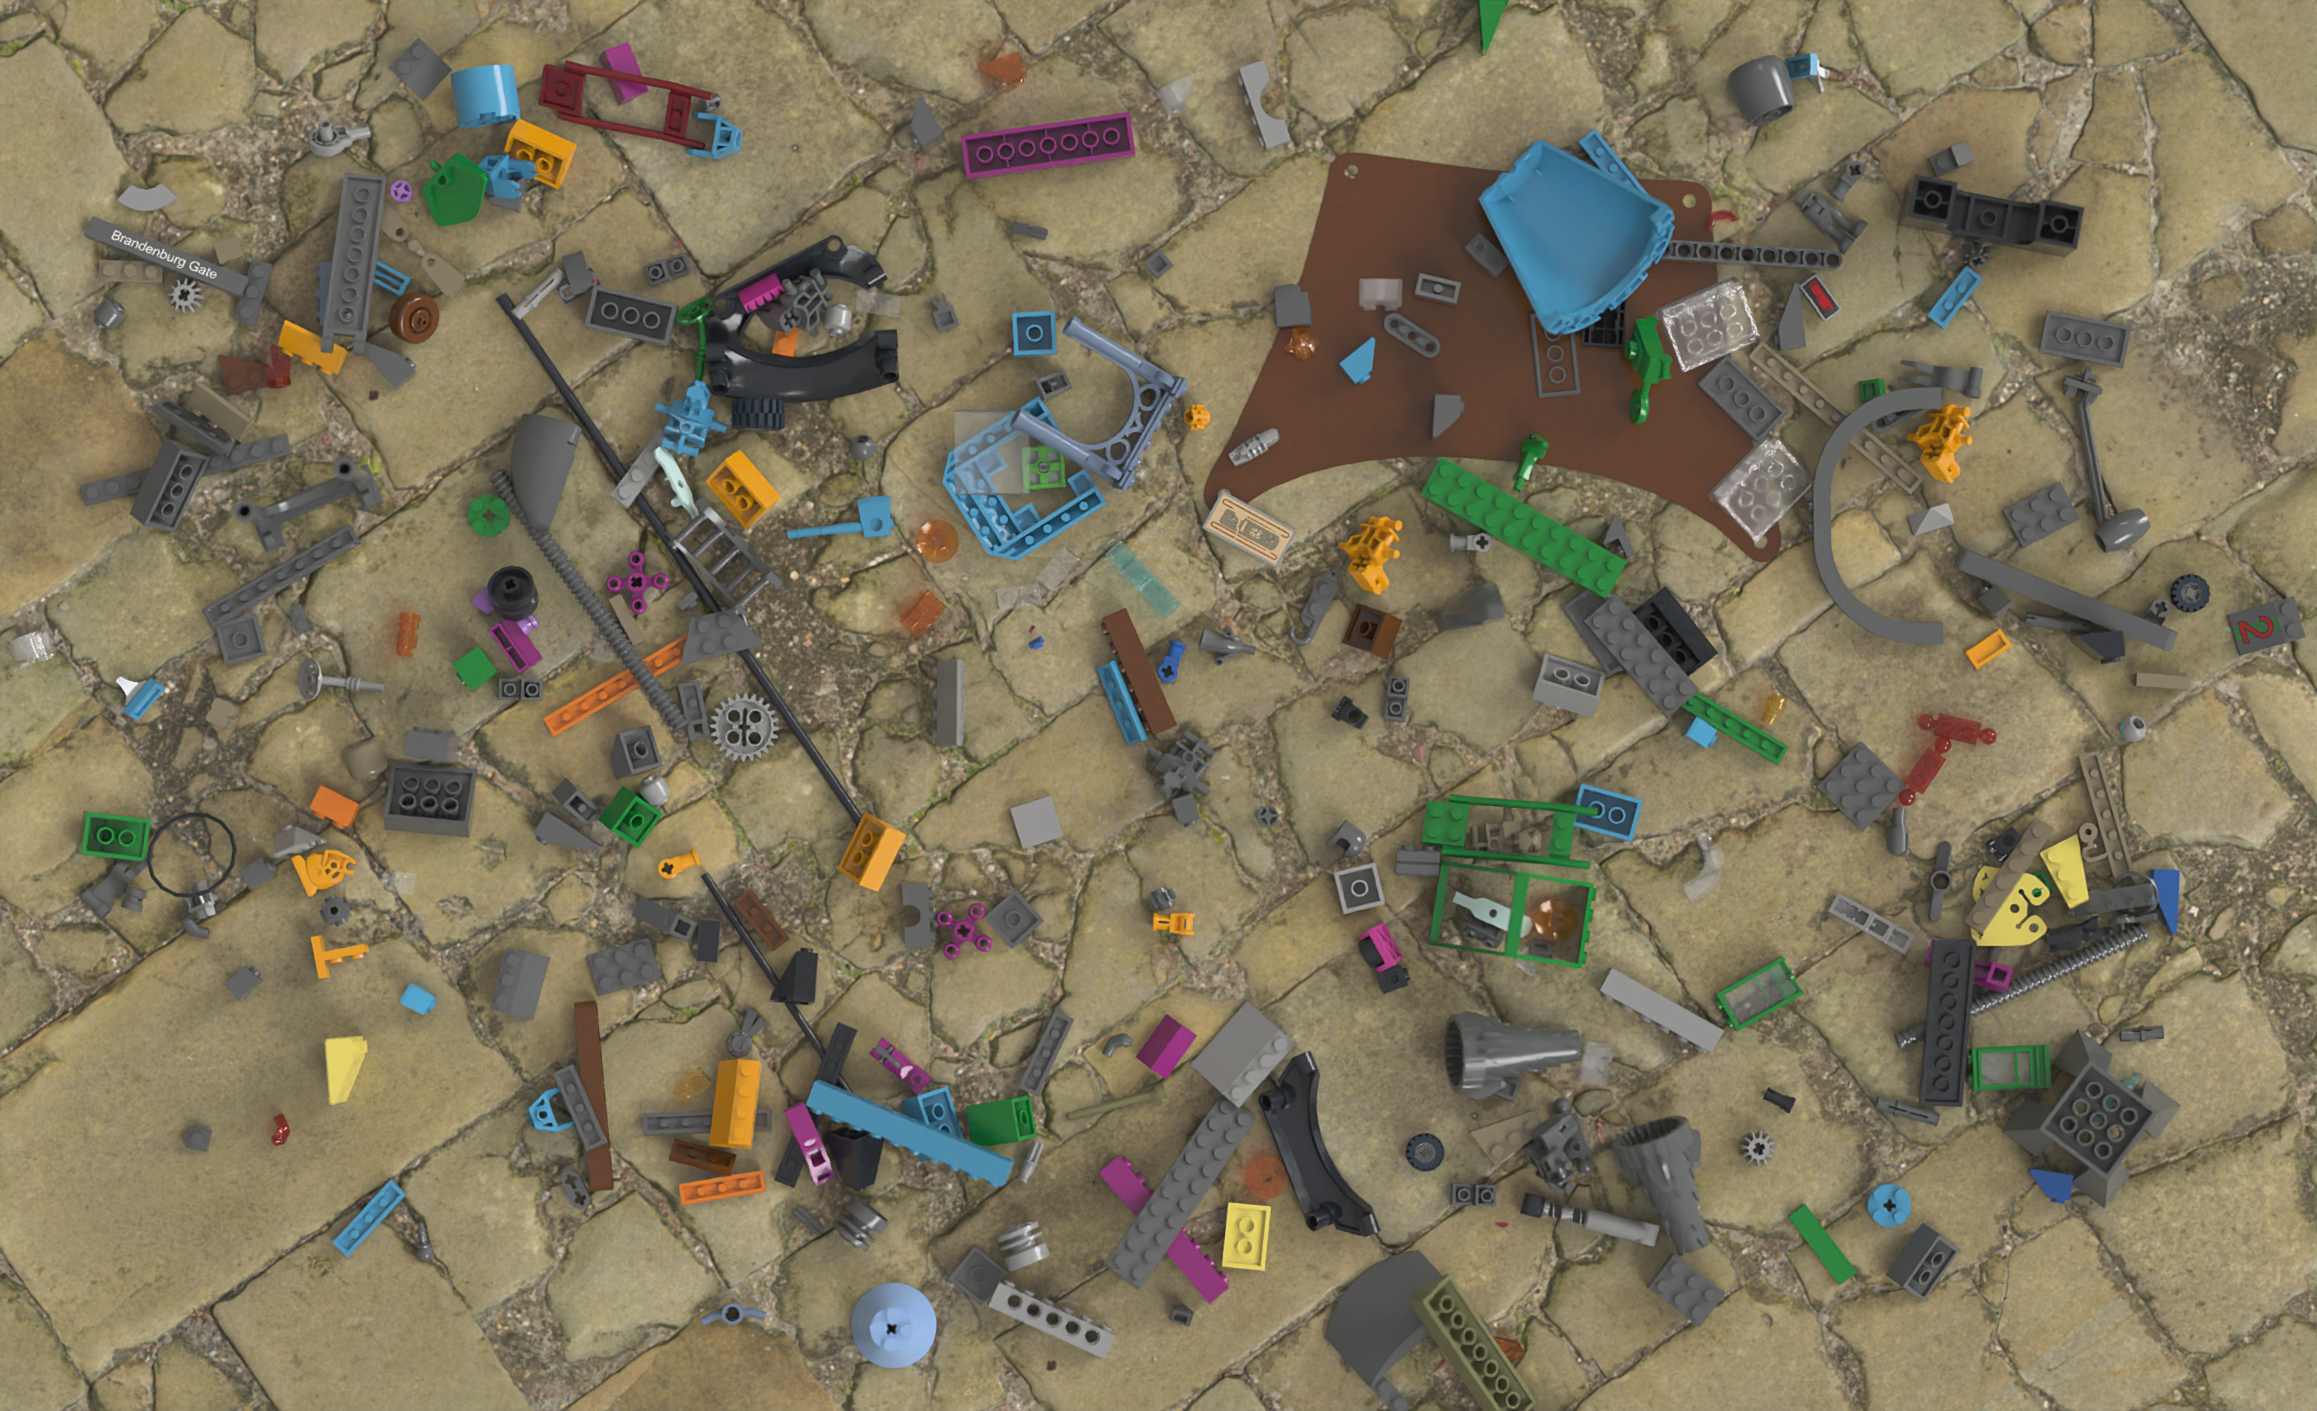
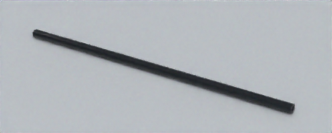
[701,872,854,1094]

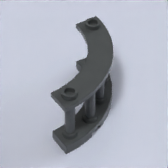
[664,497,783,618]

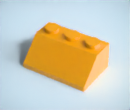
[503,119,577,189]
[277,320,349,376]
[704,450,781,529]
[837,812,906,892]

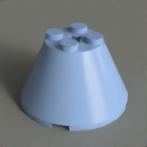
[851,1283,936,1368]

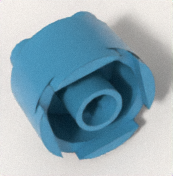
[1865,1183,1911,1227]

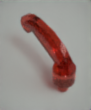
[1706,210,1736,232]

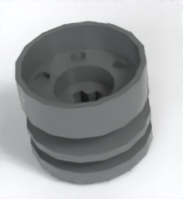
[832,1195,889,1252]

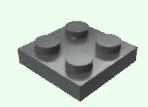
[216,614,268,666]
[984,889,1044,949]
[948,1245,1008,1306]

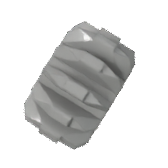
[167,278,204,315]
[1740,1130,1777,1167]

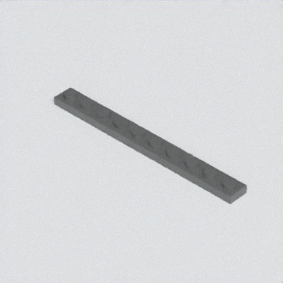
[80,433,292,506]

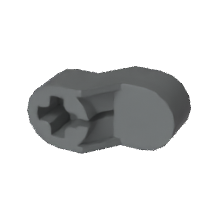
[2142,598,2171,625]

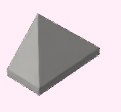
[1907,503,1954,536]

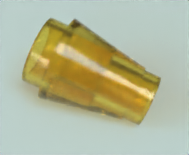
[1762,693,1788,726]

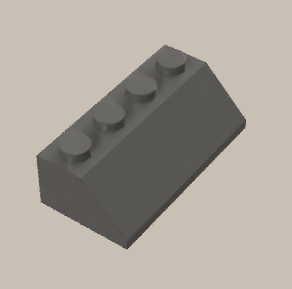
[130,438,211,532]

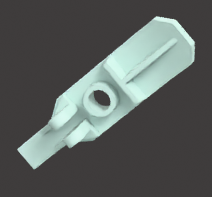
[653,446,699,519]
[1452,892,1533,937]

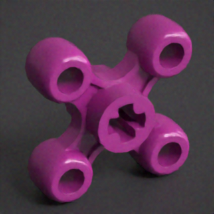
[606,551,670,615]
[936,903,992,959]

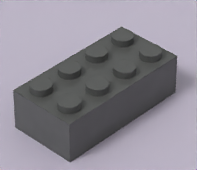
[584,285,679,348]
[403,727,460,764]

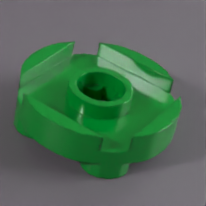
[467,494,511,537]

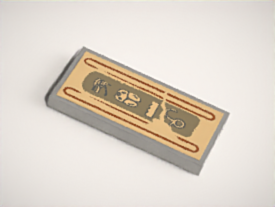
[1202,491,1297,569]

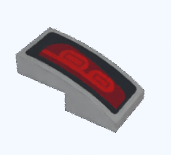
[1799,273,1842,322]

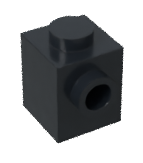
[1376,965,1410,994]

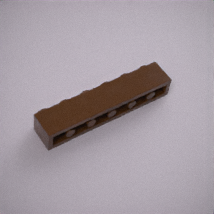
[1101,608,1177,735]

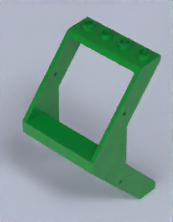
[1428,860,1597,968]

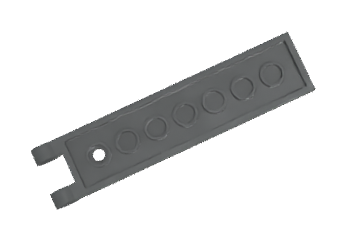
[321,173,387,357]

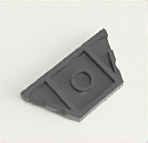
[682,609,762,665]

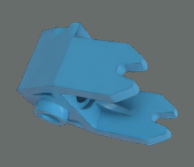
[687,112,742,160]
[478,153,538,199]
[525,1087,576,1133]

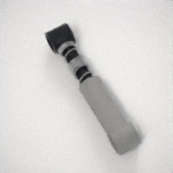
[1520,1192,1660,1247]

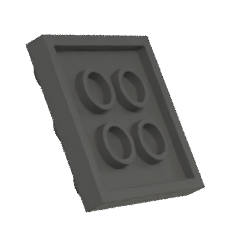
[1816,741,1907,832]

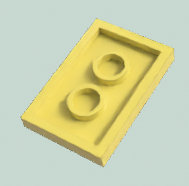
[1222,1202,1271,1271]

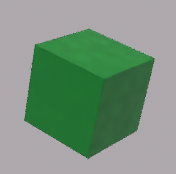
[452,646,500,692]

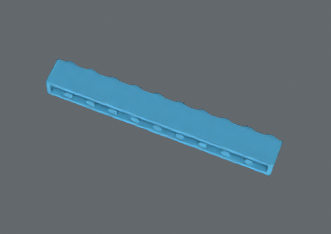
[806,1080,1015,1188]

